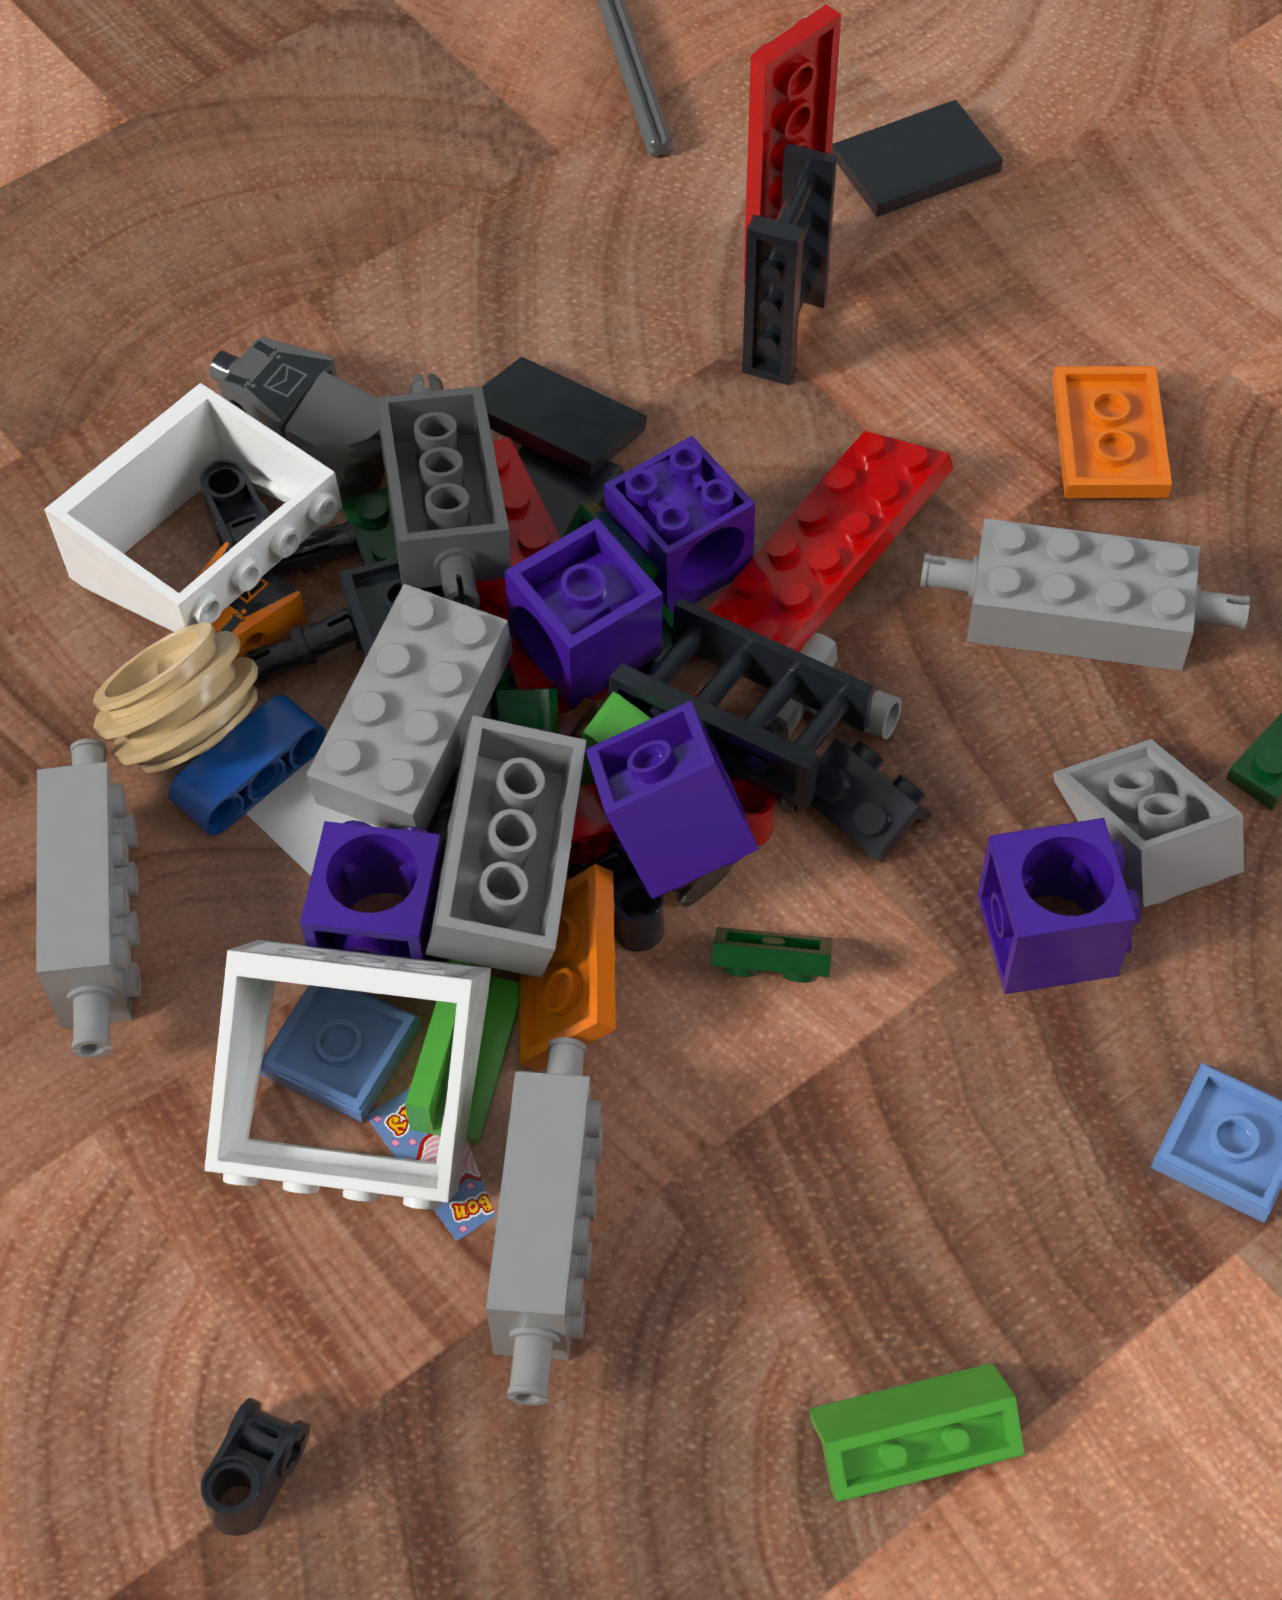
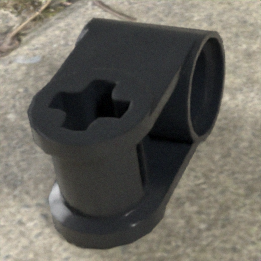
[199,459,270,547]
[568,839,665,952]
[201,1398,310,1536]

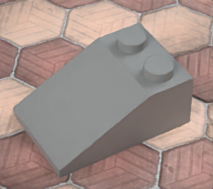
[1054,739,1244,908]

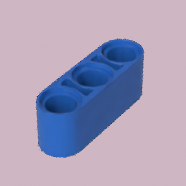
[168,694,327,835]

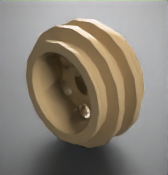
[93,622,258,773]

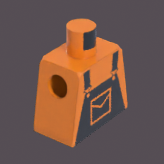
[194,542,307,658]

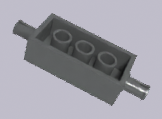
[377,373,511,609]

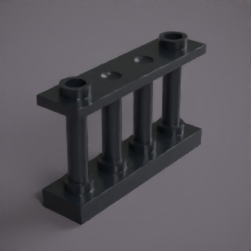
[742,143,837,385]
[609,599,874,808]

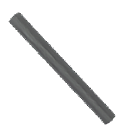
[597,0,672,158]

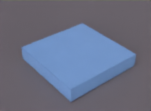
[260,985,421,1123]
[1151,1063,1282,1223]

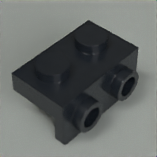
[810,738,933,862]

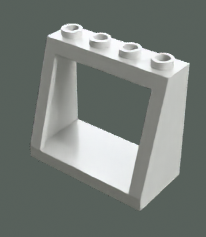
[44,383,342,632]
[204,940,491,1209]

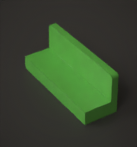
[405,959,520,1144]
[809,1364,1025,1502]

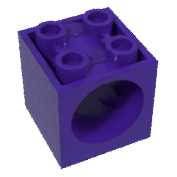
[604,436,755,614]
[505,518,663,709]
[585,700,759,899]
[977,818,1141,994]
[300,820,443,961]

